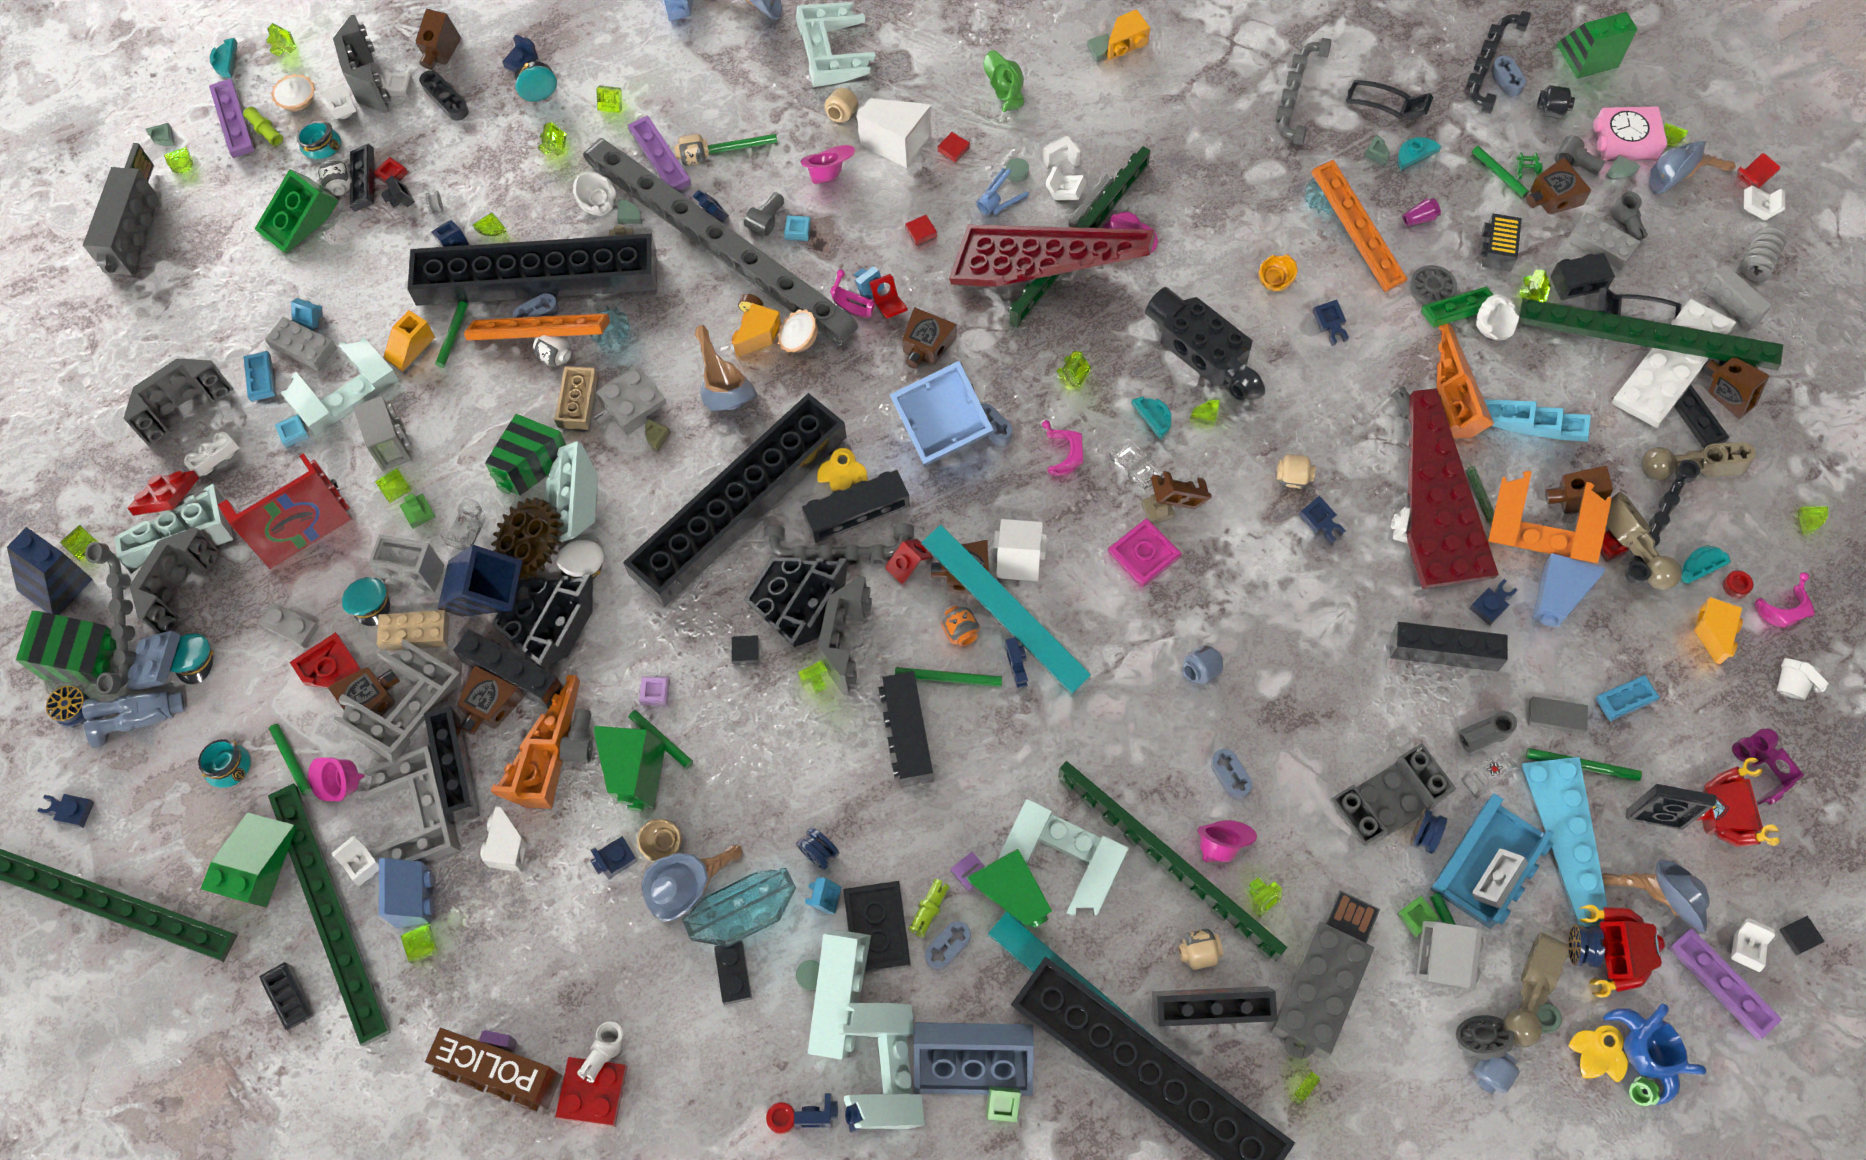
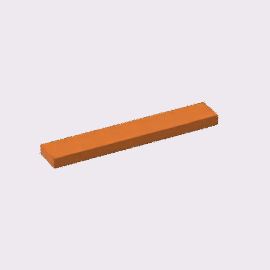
[1311,159,1408,292]
[464,313,610,340]

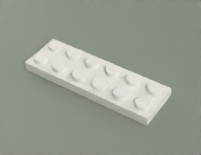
[1611,299,1736,429]

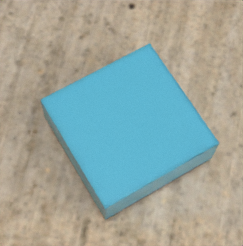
[784,215,811,241]
[275,414,309,448]

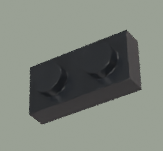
[714,941,752,1005]

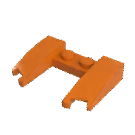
[1488,471,1612,563]

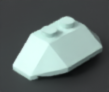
[545,441,598,542]

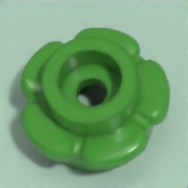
[1629,1076,1660,1106]

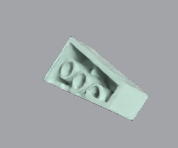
[114,484,233,574]
[808,930,871,1059]

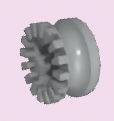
[425,191,443,214]

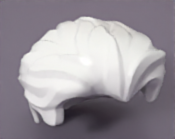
[573,172,617,216]
[1476,294,1519,340]

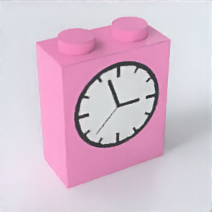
[1593,107,1667,161]

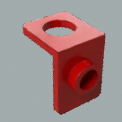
[1737,153,1780,189]
[869,274,908,319]
[885,539,934,584]

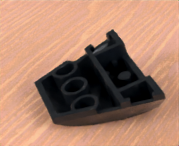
[744,557,848,648]
[492,574,593,668]

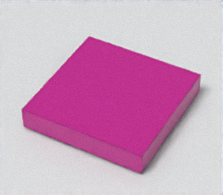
[1108,518,1182,588]

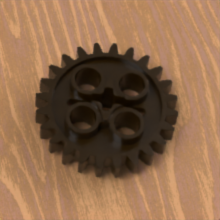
[491,497,564,580]

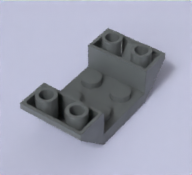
[333,14,390,113]
[124,358,234,446]
[130,527,220,634]
[818,576,872,695]
[1330,743,1457,847]

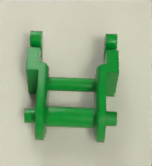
[1516,152,1543,180]

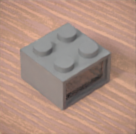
[353,396,412,471]
[369,534,445,594]

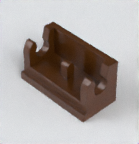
[1151,471,1212,509]

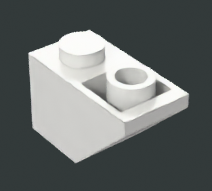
[481,807,528,872]

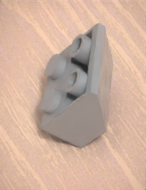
[1416,921,1484,989]

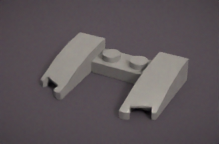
[334,640,461,763]
[358,745,460,863]

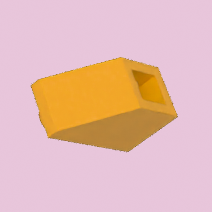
[1107,9,1150,60]
[732,303,782,357]
[383,310,435,372]
[1694,597,1743,664]

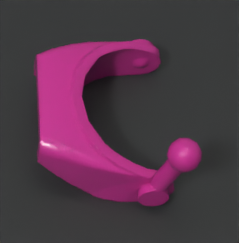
[830,269,875,318]
[1042,420,1083,476]
[1755,572,1815,628]

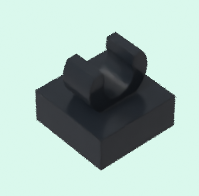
[381,175,415,208]

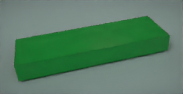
[1421,286,1494,328]

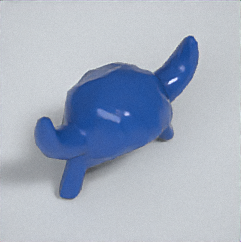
[1603,1004,1706,1105]

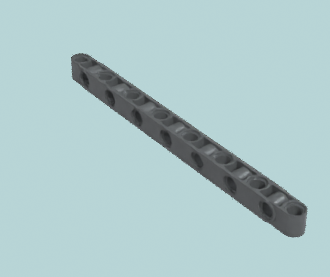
[583,138,858,345]

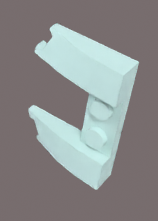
[796,2,875,87]
[281,338,399,436]
[998,799,1129,916]
[838,1003,925,1129]

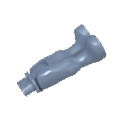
[82,691,185,748]

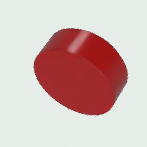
[1723,570,1754,598]
[766,1102,795,1134]

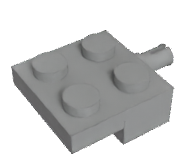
[593,365,667,435]

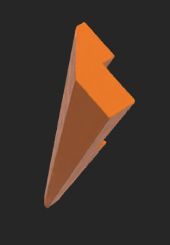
[1436,323,1494,439]
[491,675,580,809]

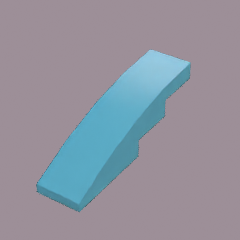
[1484,399,1591,442]

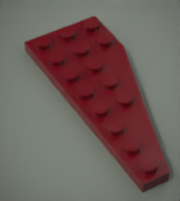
[949,224,1155,287]
[1407,388,1499,589]

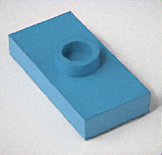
[243,351,276,402]
[1595,675,1660,722]

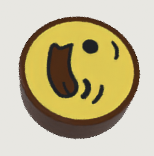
[738,294,764,312]

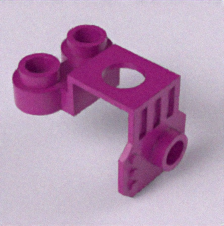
[1732,728,1804,805]

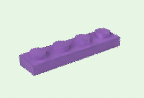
[209,78,255,158]
[627,115,691,191]
[1668,928,1782,1040]

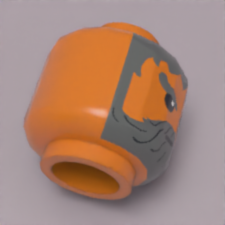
[941,606,980,647]

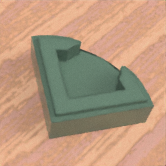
[1087,33,1110,62]
[146,123,174,146]
[1365,135,1390,166]
[1606,155,1641,179]
[617,199,642,224]

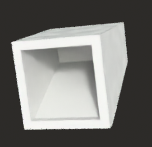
[857,98,931,168]

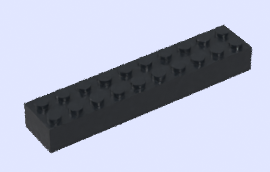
[407,233,657,306]
[623,393,847,608]
[1011,956,1295,1160]

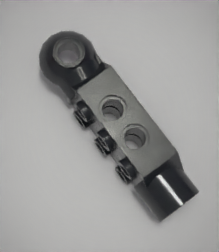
[1145,287,1265,401]

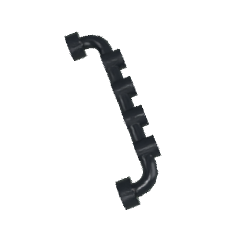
[1467,11,1531,114]
[1625,460,1700,585]

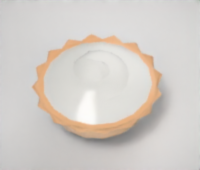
[270,74,315,112]
[777,309,818,352]

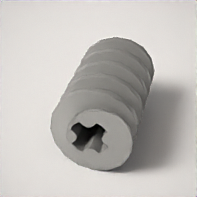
[1740,227,1788,282]

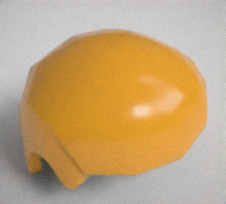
[1258,254,1298,292]

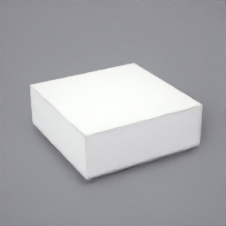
[384,72,413,97]

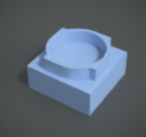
[890,361,993,466]

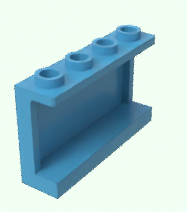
[1430,793,1554,929]

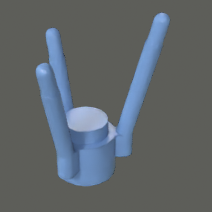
[976,168,1029,215]

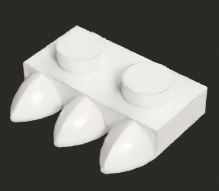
[184,432,239,477]

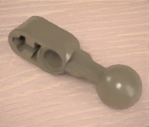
[1641,442,1756,480]
[1606,492,1682,590]
[1503,932,1569,1048]

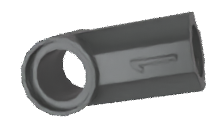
[1458,710,1517,753]

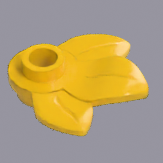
[817,448,868,492]
[1568,1025,1628,1082]

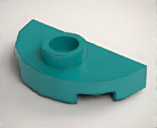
[209,38,238,78]
[1397,137,1442,170]
[1131,397,1172,440]
[1682,545,1731,584]

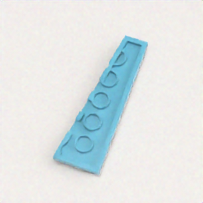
[1522,757,1608,928]

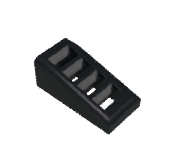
[259,962,314,1031]

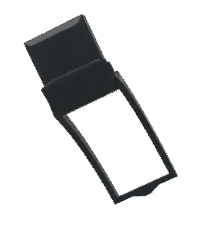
[1346,80,1434,121]
[1598,287,1682,318]

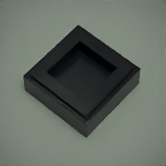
[732,635,759,665]
[1779,916,1825,956]

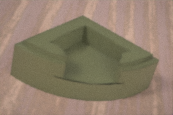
[645,419,671,452]

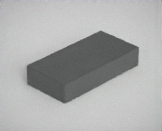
[1528,696,1588,734]

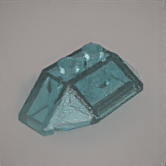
[682,868,796,947]

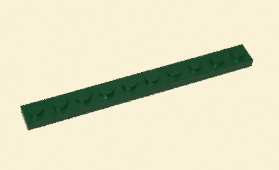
[1008,146,1151,328]
[1518,298,1784,371]
[1058,760,1288,962]
[268,783,391,1047]
[0,849,237,962]

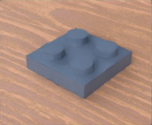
[126,631,181,691]

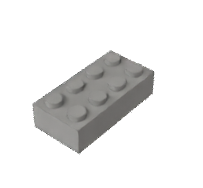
[1567,212,1641,270]
[1703,264,1772,330]
[265,317,337,371]

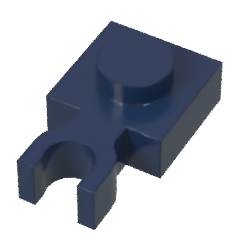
[693,190,729,222]
[1312,299,1349,346]
[1298,495,1346,544]
[1469,579,1518,626]
[1005,637,1028,689]
[37,794,94,828]

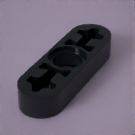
[419,70,469,121]

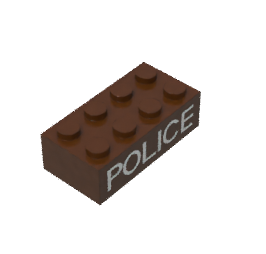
[425,1027,562,1112]

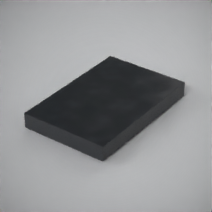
[1626,784,1716,830]
[843,881,911,974]

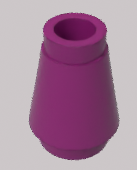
[1402,198,1441,227]

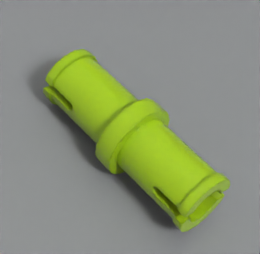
[243,106,283,147]
[908,879,950,938]

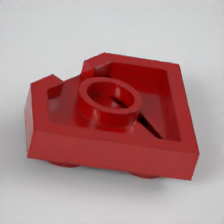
[289,632,361,688]

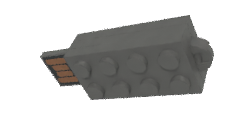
[82,143,159,275]
[1270,890,1380,1060]

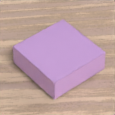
[639,677,670,706]

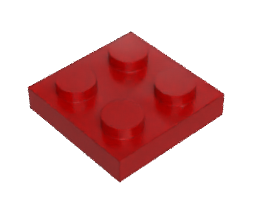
[127,470,199,516]
[555,1057,628,1127]

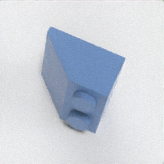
[379,858,434,928]

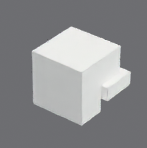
[993,519,1047,581]

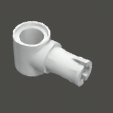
[577,1021,623,1083]

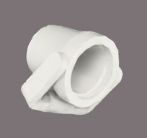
[1777,658,1828,701]

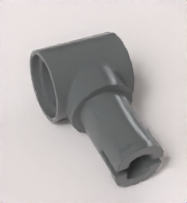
[1554,135,1606,175]
[1611,191,1648,241]
[744,192,784,236]
[560,709,593,763]

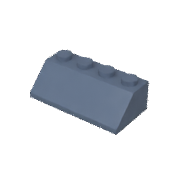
[914,1022,1034,1096]

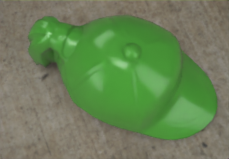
[983,50,1025,112]

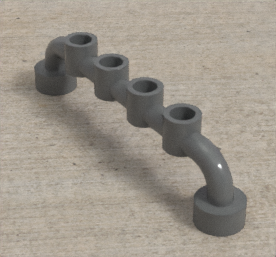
[1276,38,1332,146]
[764,523,914,565]
[85,542,137,695]

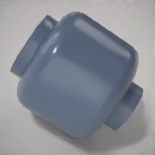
[1182,645,1223,685]
[1473,1049,1520,1095]

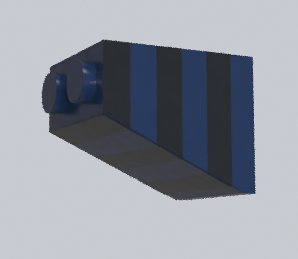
[7,527,93,615]
[438,545,522,617]

